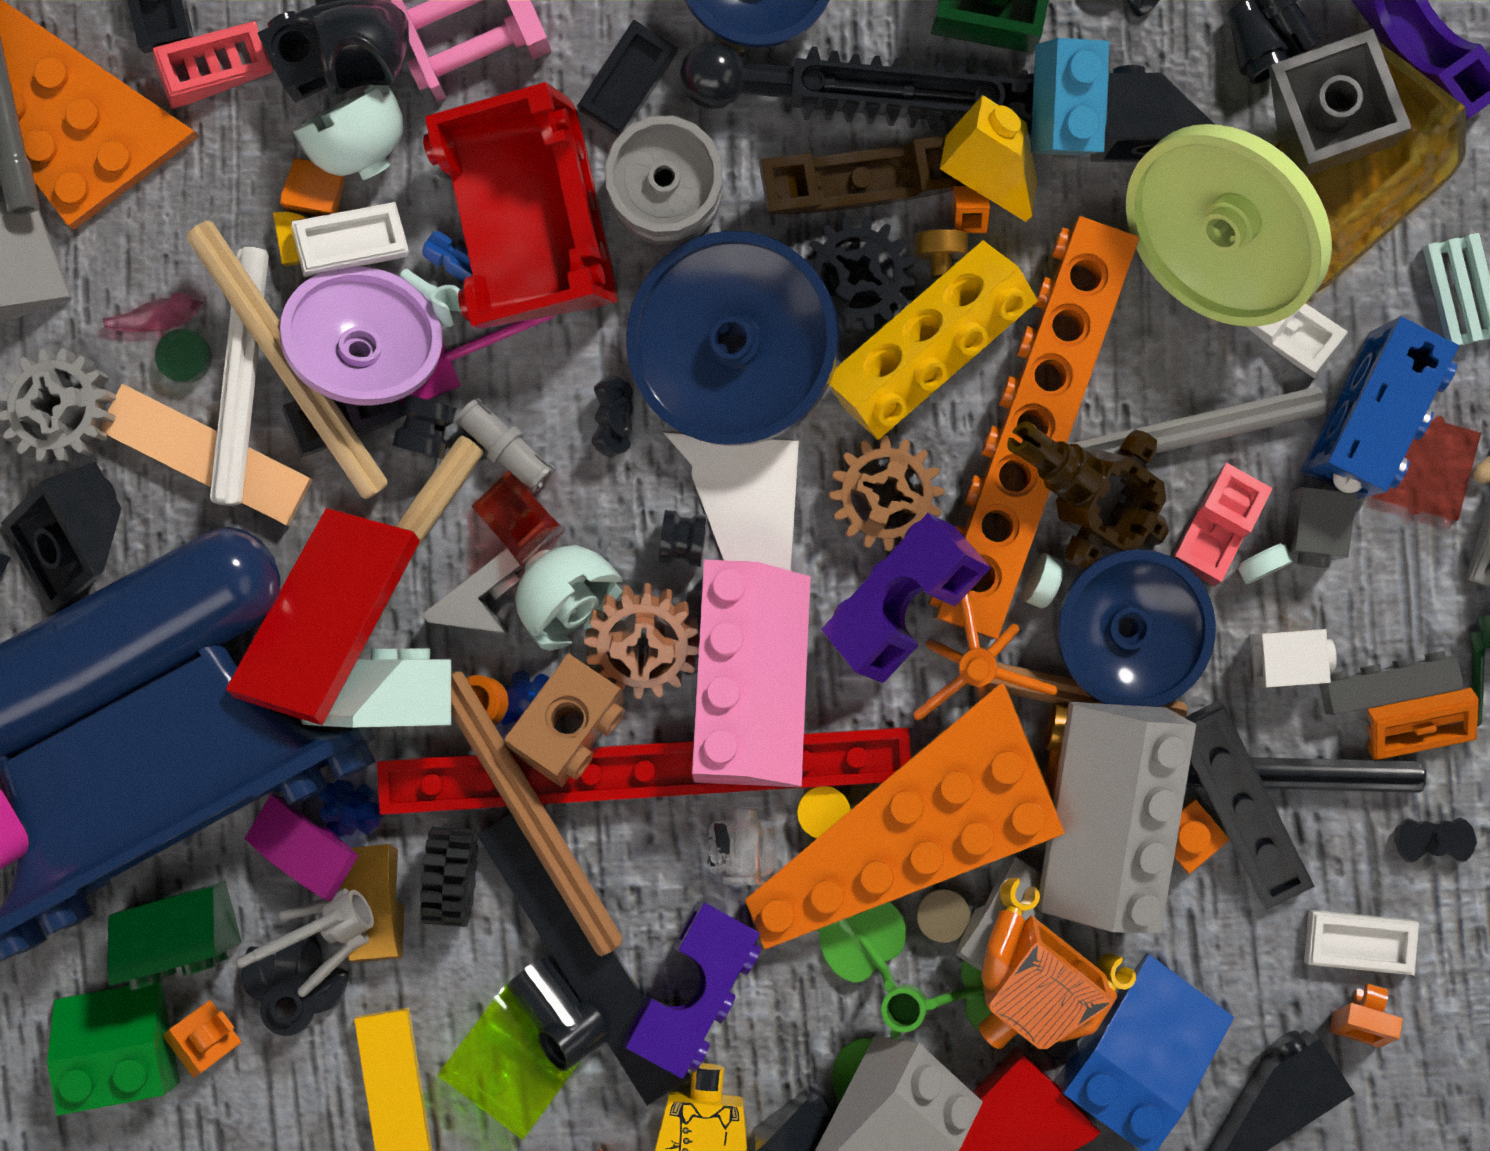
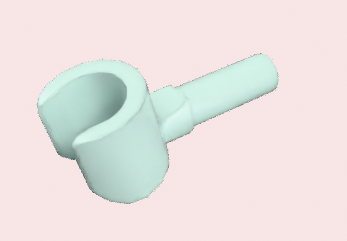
[400,269,462,327]

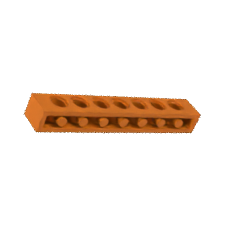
[928,216,1140,640]

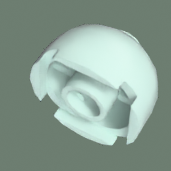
[292,85,403,180]
[515,545,623,651]

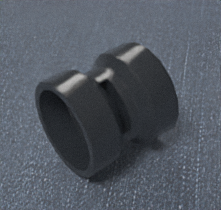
[392,395,457,459]

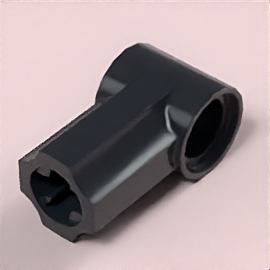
[506,956,610,1071]

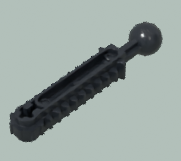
[680,41,1034,135]

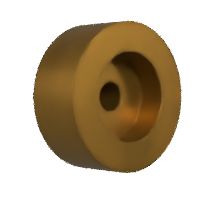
[915,230,968,278]

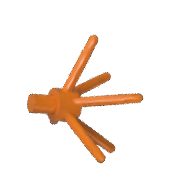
[913,592,1058,720]

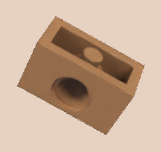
[504,653,625,787]

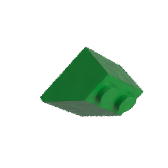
[47,981,180,1116]

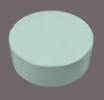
[1237,543,1294,585]
[1023,553,1065,609]

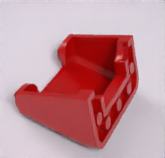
[423,82,618,329]

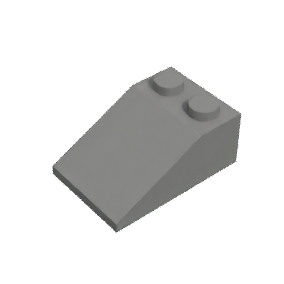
[815,1036,983,1151]

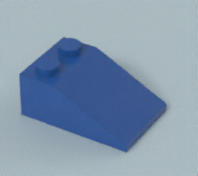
[1054,953,1234,1151]

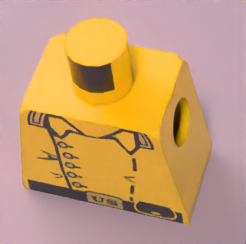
[654,1063,748,1151]

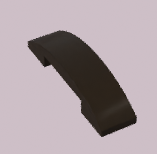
[758,135,966,214]

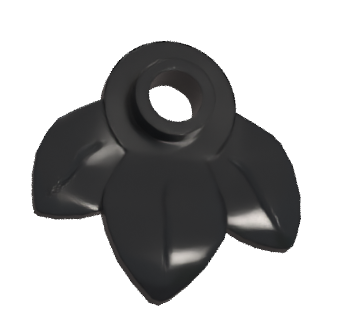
[242,935,348,1036]

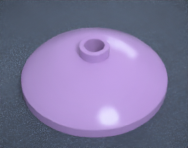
[280,267,443,405]

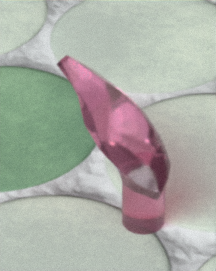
[103,293,203,332]

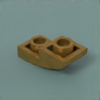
[340,844,405,963]

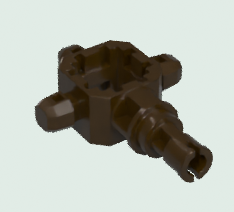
[1007,421,1169,571]

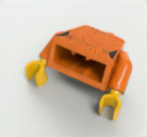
[978,878,1136,1049]

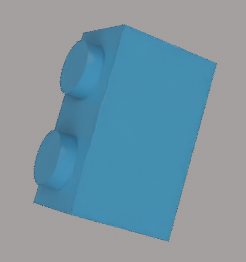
[1031,38,1110,156]

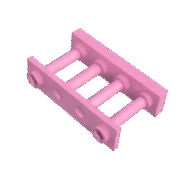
[391,0,551,102]

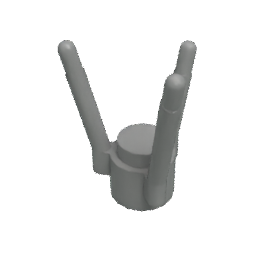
[236,888,374,997]

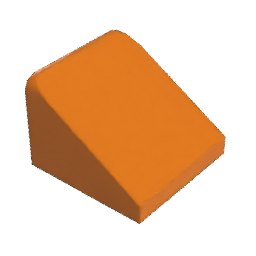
[279,158,346,216]

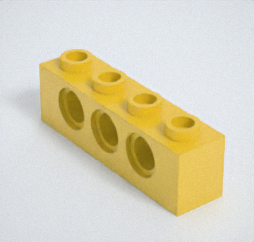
[829,240,1038,440]

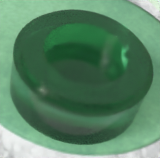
[155,329,212,384]

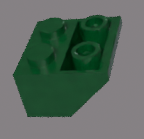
[107,881,242,990]

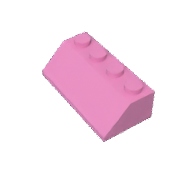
[692,559,811,787]

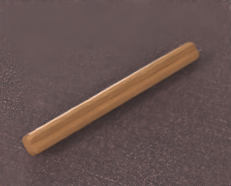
[451,671,622,956]

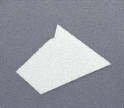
[663,432,799,571]

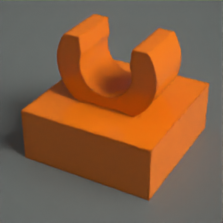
[1329,983,1403,1048]
[162,999,242,1079]

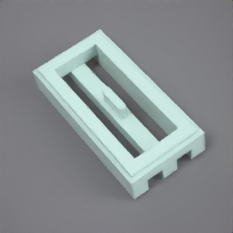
[1423,233,1490,346]

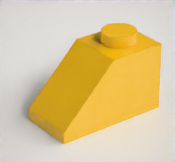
[940,95,1038,222]

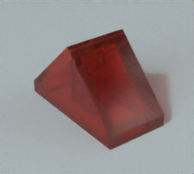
[471,470,566,564]

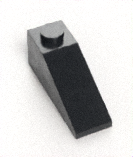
[1207,1030,1355,1151]

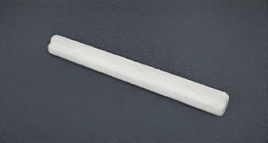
[210,247,269,506]

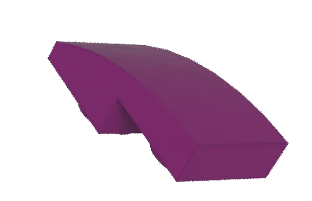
[244,794,359,901]

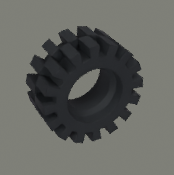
[420,826,478,927]

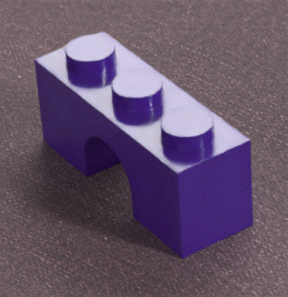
[821,513,991,683]
[621,901,761,1079]

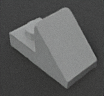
[422,548,525,633]

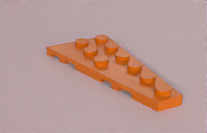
[0,0,199,230]
[745,681,1065,950]

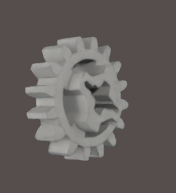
[0,348,116,465]

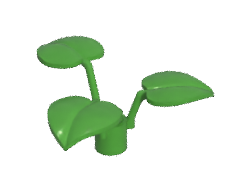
[818,902,991,1103]

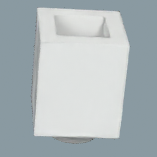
[1250,629,1337,687]

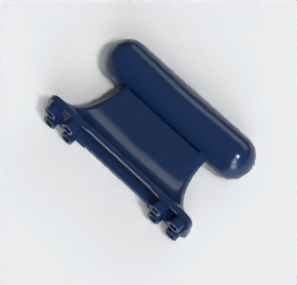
[0,526,376,962]

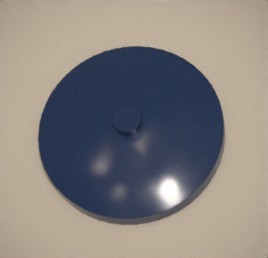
[626,231,840,446]

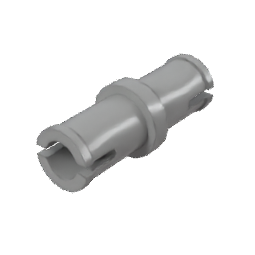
[455,398,556,494]

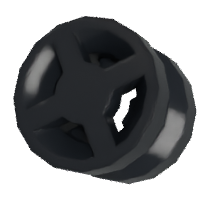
[659,510,707,567]

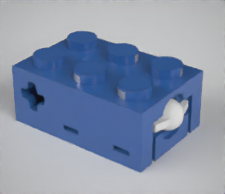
[1301,316,1460,499]

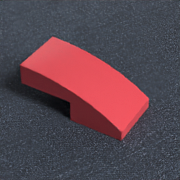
[1171,463,1273,587]

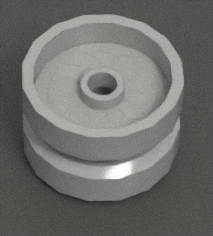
[605,115,723,246]

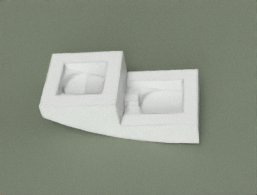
[1247,303,1348,379]

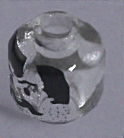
[707,808,777,885]

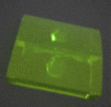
[437,982,581,1140]

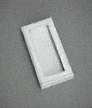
[291,202,409,277]
[1304,910,1419,975]

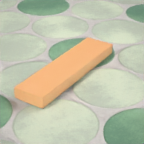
[100,384,313,526]

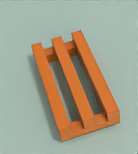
[1367,688,1479,760]

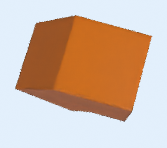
[951,186,990,233]

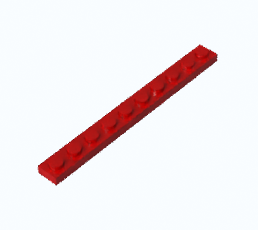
[377,727,911,815]

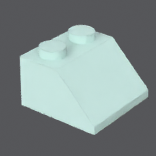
[302,649,451,728]

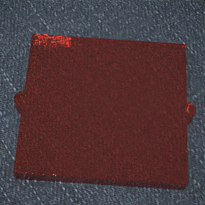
[1372,416,1481,522]

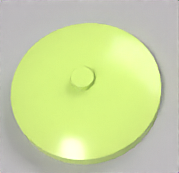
[1126,124,1332,327]

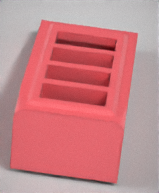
[153,21,273,109]

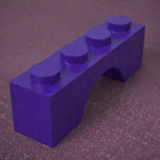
[1352,0,1490,133]

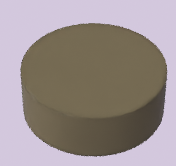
[916,888,970,943]

